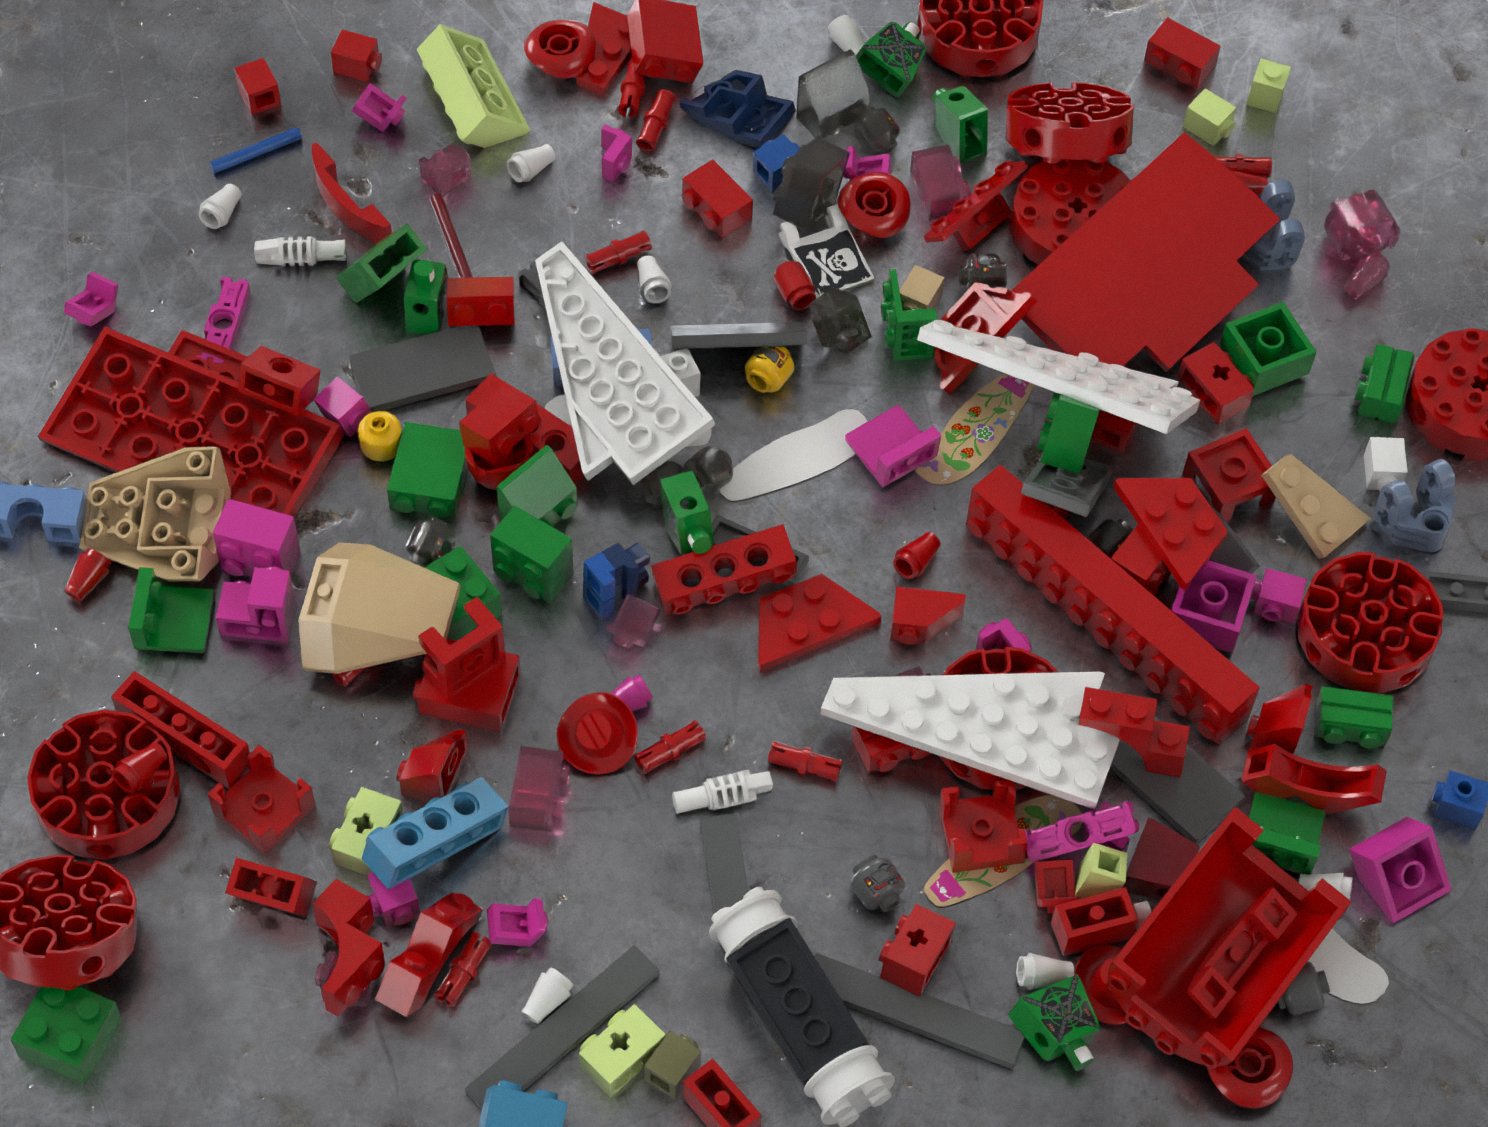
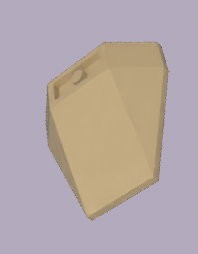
[79,447,231,581]
[298,542,461,674]

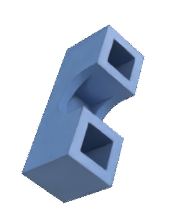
[0,481,87,544]

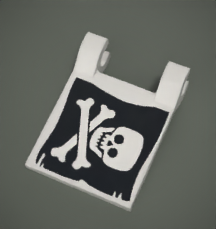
[778,204,875,302]

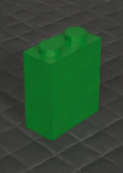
[335,223,428,303]
[387,422,468,518]

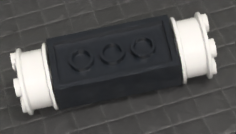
[709,887,895,1127]

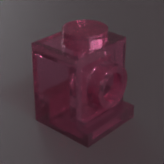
[419,143,471,197]

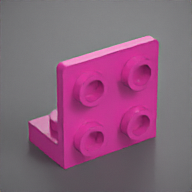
[845,405,942,488]

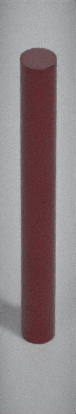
[430,193,473,278]

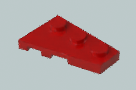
[576,2,632,96]

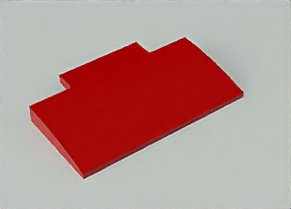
[1011,132,1280,372]
[38,326,344,517]

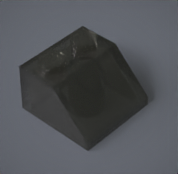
[796,49,871,141]

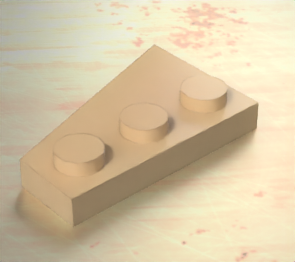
[1261,454,1371,559]

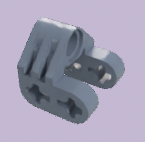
[1241,180,1305,271]
[1375,459,1456,552]

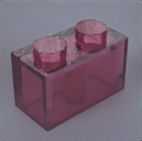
[910,144,971,221]
[508,746,570,832]

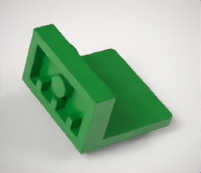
[881,269,938,361]
[128,567,214,653]
[1249,792,1325,875]

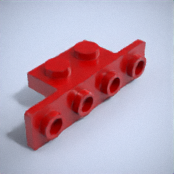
[923,160,1028,250]

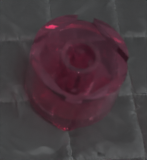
[1324,190,1400,266]

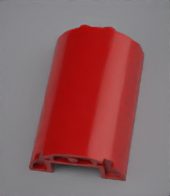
[1108,807,1351,1068]

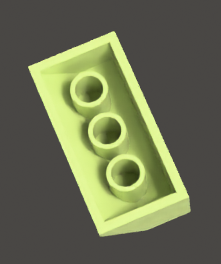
[417,24,530,148]

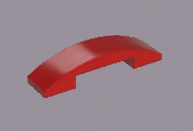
[311,142,392,243]
[1187,887,1297,1020]

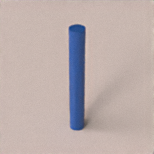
[209,127,302,174]

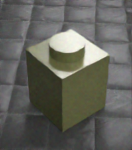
[644,1031,701,1100]

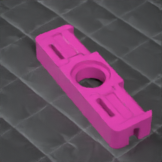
[196,277,250,363]
[1025,801,1139,862]

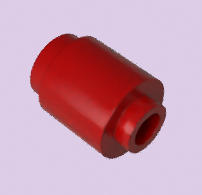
[773,261,816,311]

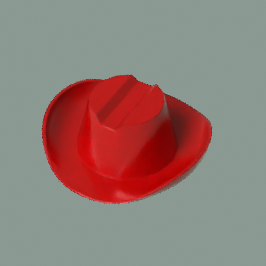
[523,19,596,78]
[837,172,911,238]
[557,692,638,774]
[1074,945,1128,1025]
[1207,1027,1293,1109]

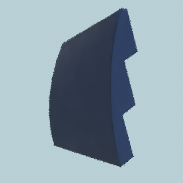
[679,70,796,149]

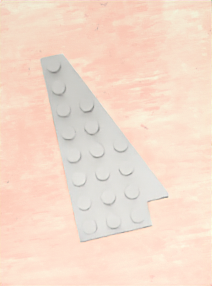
[535,241,716,485]
[917,320,1200,434]
[820,672,1120,810]

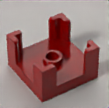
[1182,428,1276,522]
[418,597,506,700]
[208,744,316,856]
[939,780,1027,873]

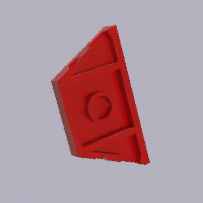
[934,282,1038,395]
[1113,478,1228,591]
[758,574,882,672]

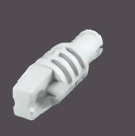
[254,236,347,267]
[672,770,773,814]

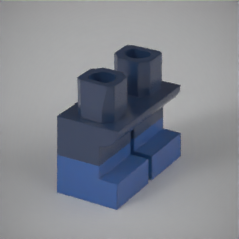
[583,542,650,621]

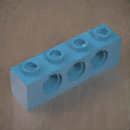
[361,776,509,890]

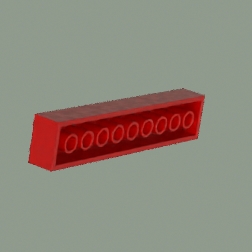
[966,464,1260,746]

